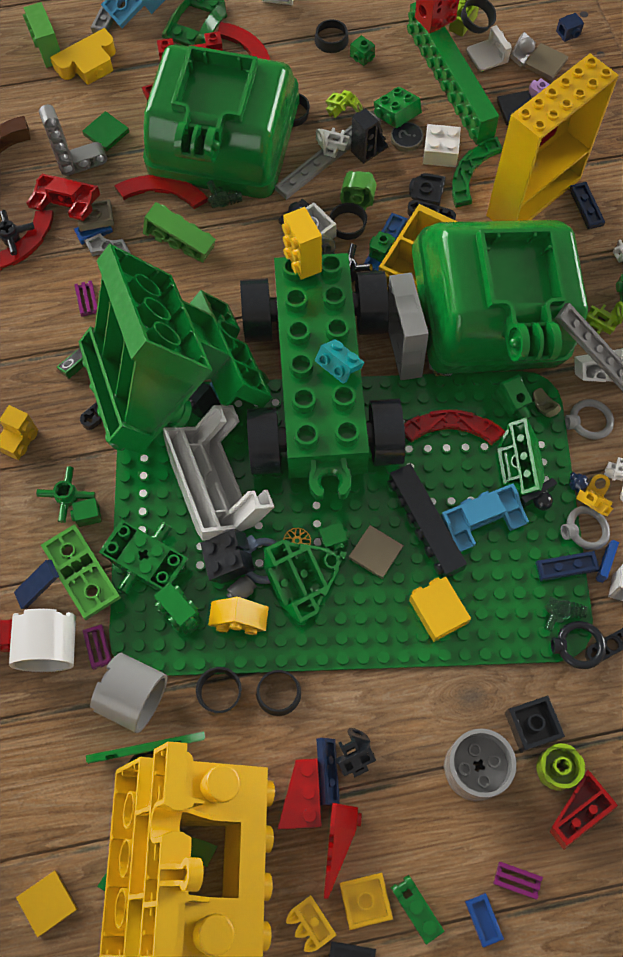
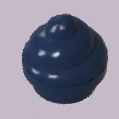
[569,472,589,493]

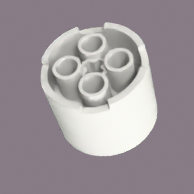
[9,609,76,672]

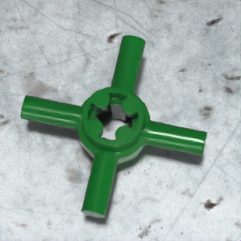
[36,466,96,523]

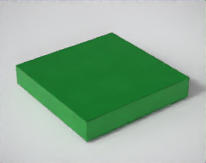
[82,111,130,152]

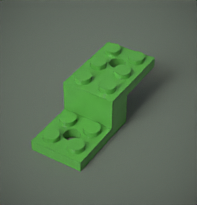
[41,524,121,620]

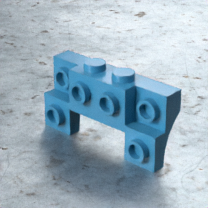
[441,483,529,552]

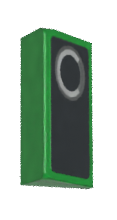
[57,348,84,379]

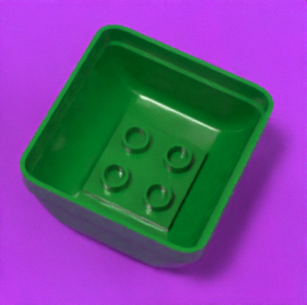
[143,44,299,199]
[412,220,588,374]

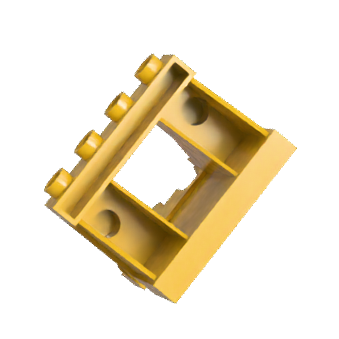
[99,741,275,957]

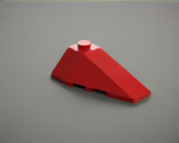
[324,803,362,899]

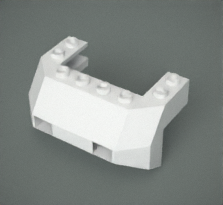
[163,405,274,541]

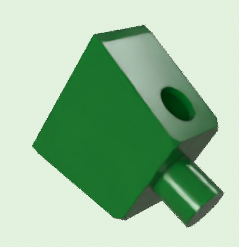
[494,374,532,419]

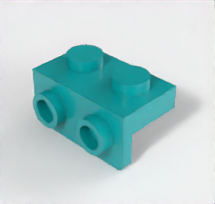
[315,339,364,384]

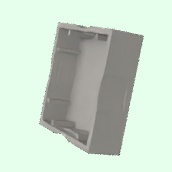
[388,272,429,380]

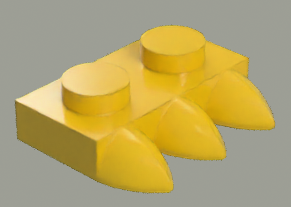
[286,895,337,952]

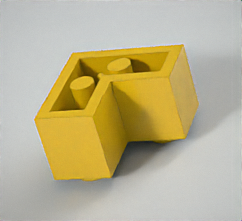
[0,405,38,461]
[208,597,269,635]

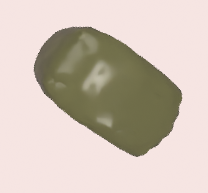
[532,388,561,418]

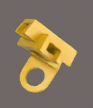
[576,474,614,516]

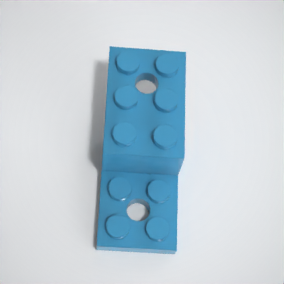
[101,0,165,28]

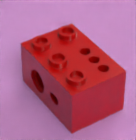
[415,0,459,33]

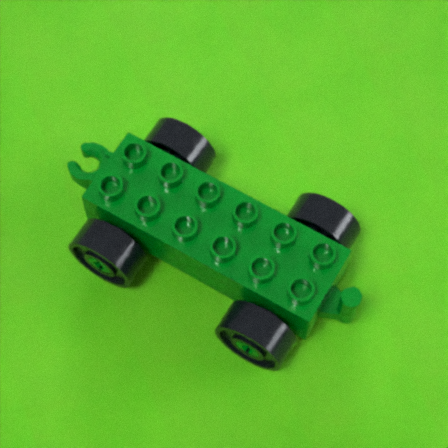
[240,253,405,501]

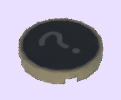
[390,121,424,152]

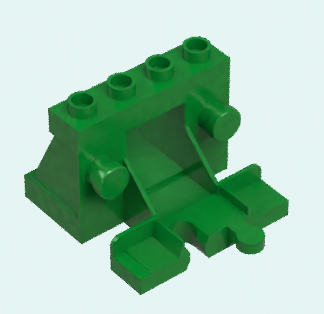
[78,243,272,454]

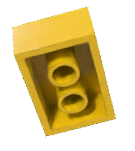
[282,207,322,280]

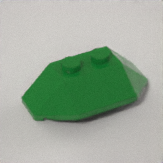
[497,418,545,495]

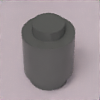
[226,575,256,599]

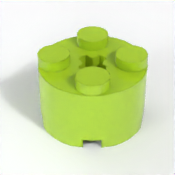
[536,743,585,791]

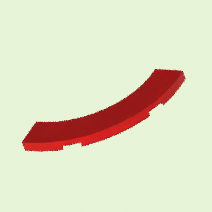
[218,22,270,60]
[114,175,208,209]
[0,210,54,270]
[404,410,506,446]

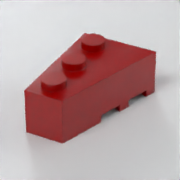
[277,758,321,831]
[549,770,618,850]

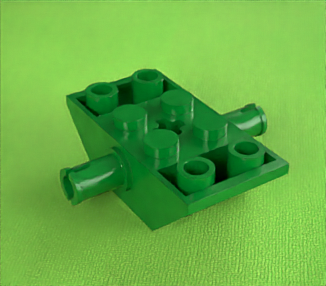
[99,520,188,595]

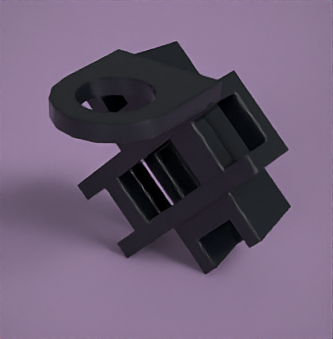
[335,728,376,778]

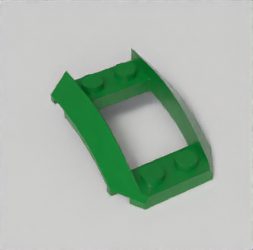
[161,0,227,46]

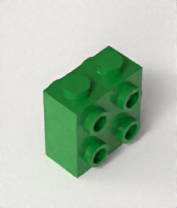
[374,87,422,128]
[154,582,201,635]

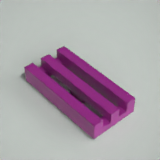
[74,280,97,317]
[82,624,112,670]
[493,862,543,900]

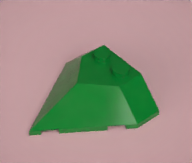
[264,540,347,623]

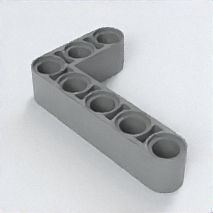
[39,104,107,176]

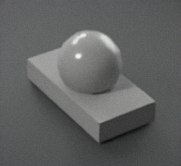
[510,32,536,67]

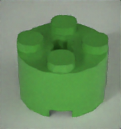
[340,171,377,210]

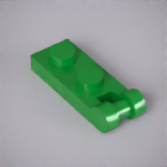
[390,875,445,945]

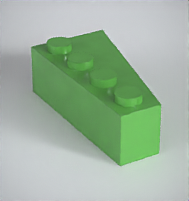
[23,2,60,68]
[143,202,216,263]

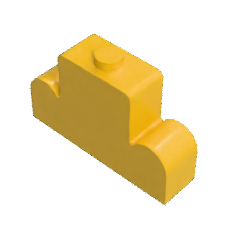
[50,28,116,85]

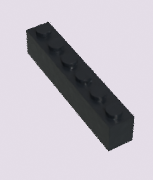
[388,463,467,578]

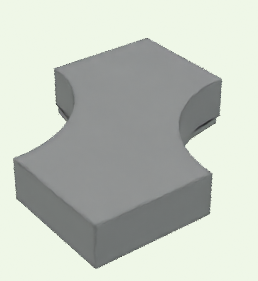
[84,233,131,257]

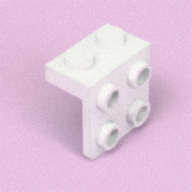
[466,25,512,72]

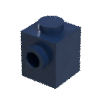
[556,13,584,42]

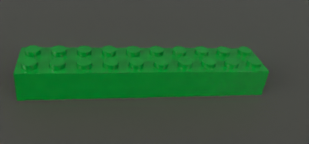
[407,2,499,145]

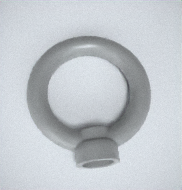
[564,399,614,440]
[561,506,610,550]

